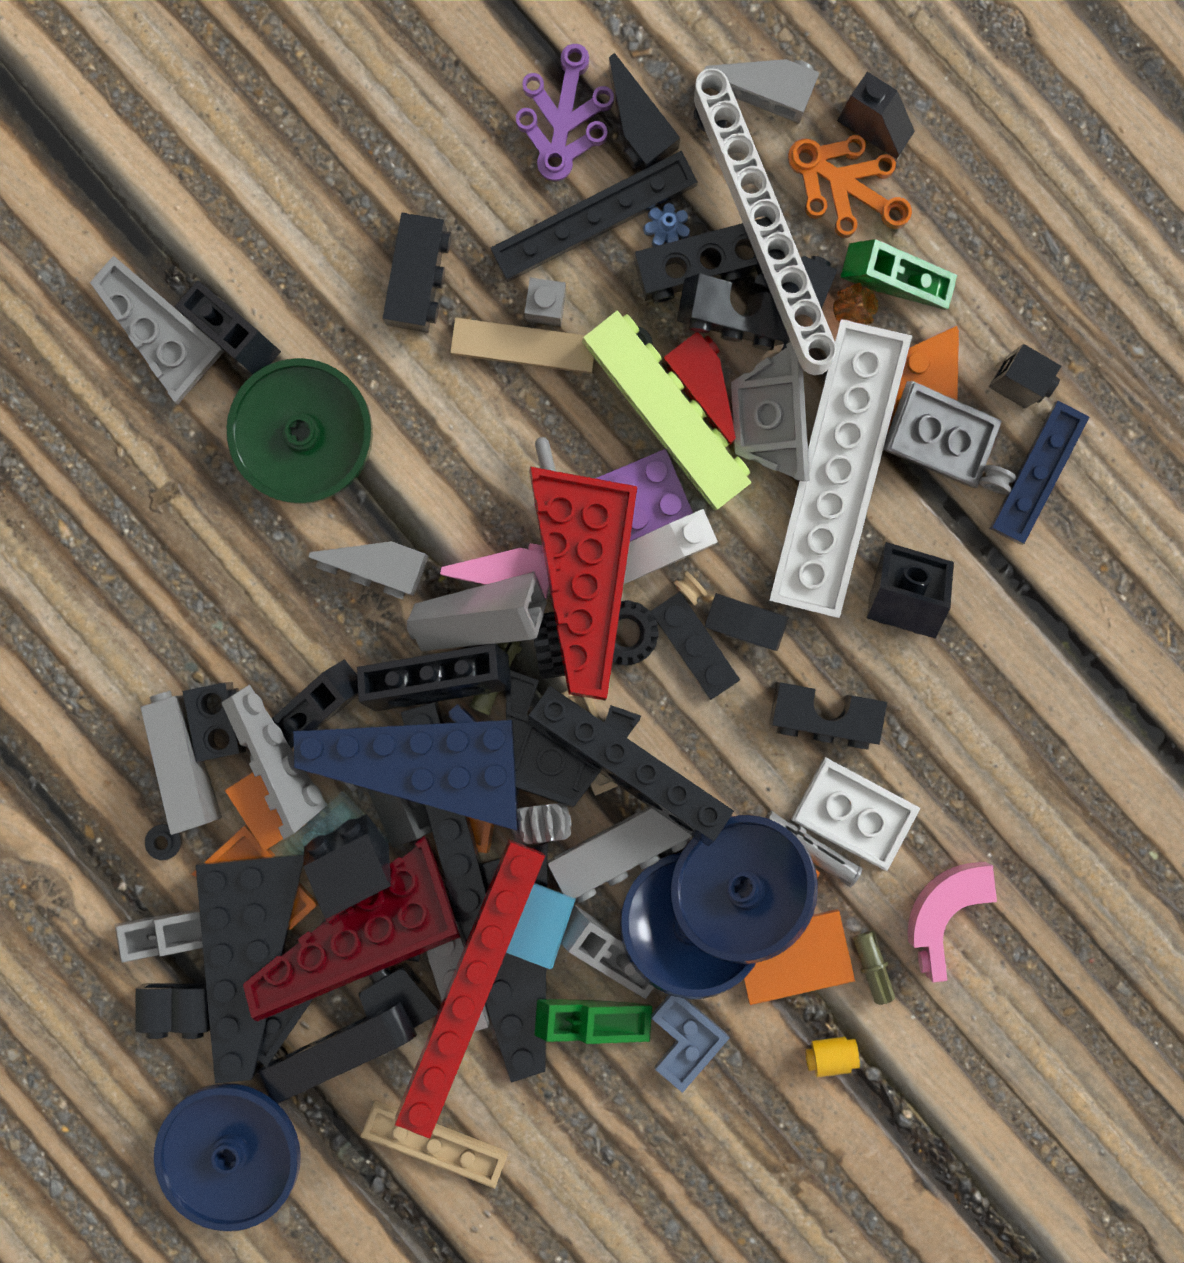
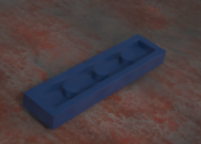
[989,401,1090,545]

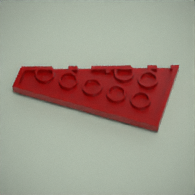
[529,467,638,701]

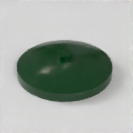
[226,358,373,504]

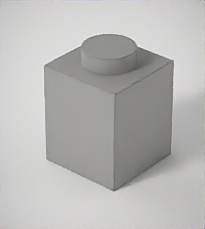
[525,277,566,327]

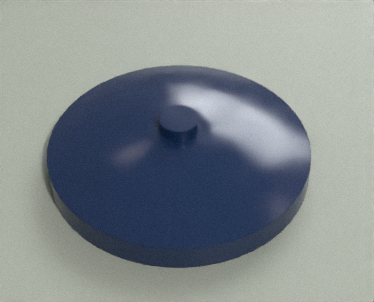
[671,815,818,964]
[620,853,756,999]
[154,1083,301,1231]

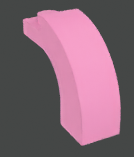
[907,862,997,983]

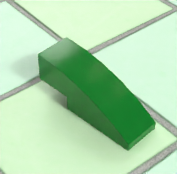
[534,999,652,1044]

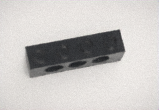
[634,217,786,303]
[357,644,511,712]

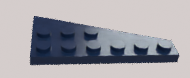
[293,720,518,830]

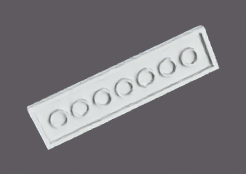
[769,319,912,618]

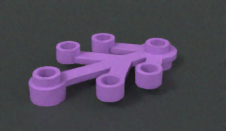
[516,44,614,181]

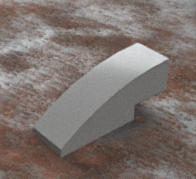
[114,909,203,963]

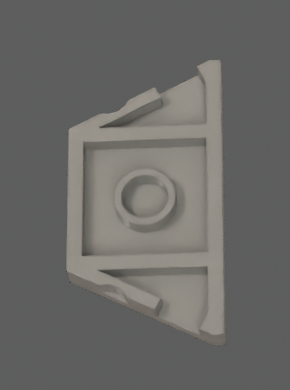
[731,342,810,482]

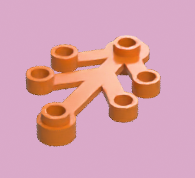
[788,135,912,238]

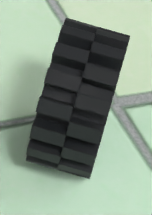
[612,600,659,665]
[534,612,565,680]

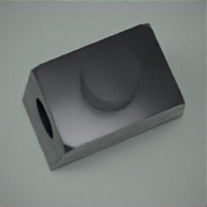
[358,962,441,1028]

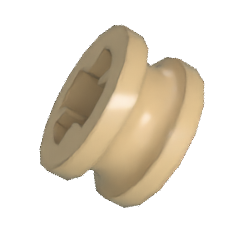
[673,571,708,606]

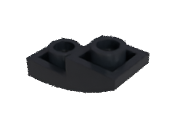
[704,593,789,651]

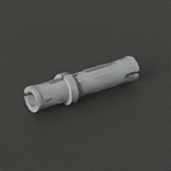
[765,811,863,888]

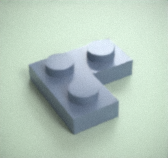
[651,995,729,1093]

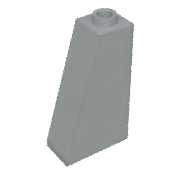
[407,572,547,651]
[141,691,222,835]

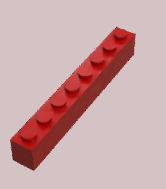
[395,839,545,1139]

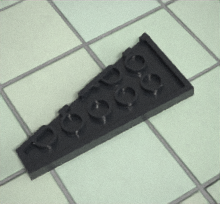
[460,842,548,1083]
[196,854,304,1084]

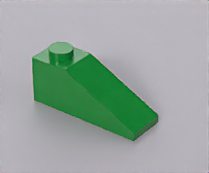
[840,239,957,310]

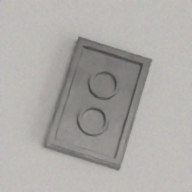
[883,381,1002,488]

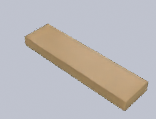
[450,318,594,374]
[361,1100,508,1189]

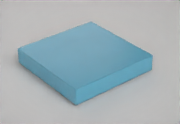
[506,883,576,969]

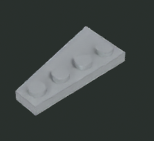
[90,255,224,404]

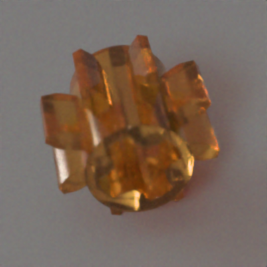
[833,283,878,325]

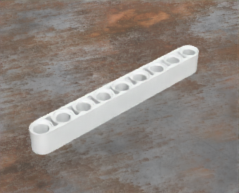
[694,68,837,375]

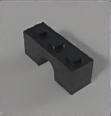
[677,273,789,350]
[769,682,887,750]

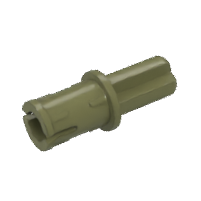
[852,931,895,1005]

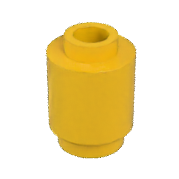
[805,1036,860,1078]

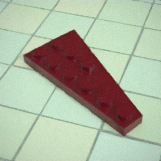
[243,836,461,1022]

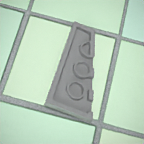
[221,684,327,839]

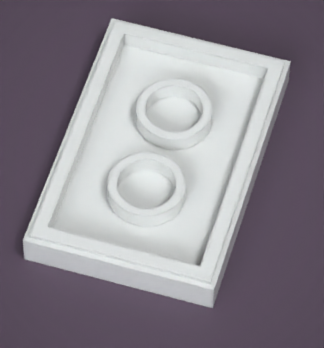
[791,757,920,871]

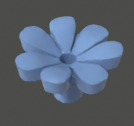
[643,203,690,247]

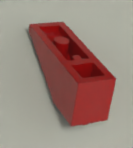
[662,332,736,447]

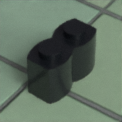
[135,983,210,1039]

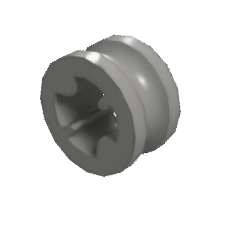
[979,465,1016,494]

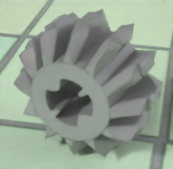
[511,803,572,845]

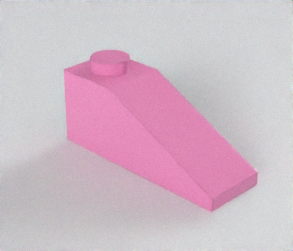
[440,543,550,599]

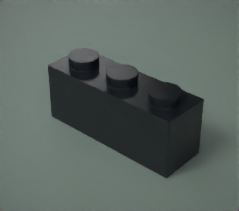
[382,212,451,333]

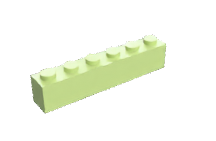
[582,310,752,510]

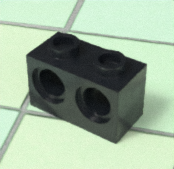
[182,682,246,762]

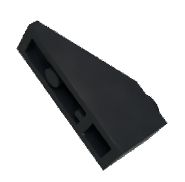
[609,53,680,170]
[175,280,281,374]
[272,659,358,749]

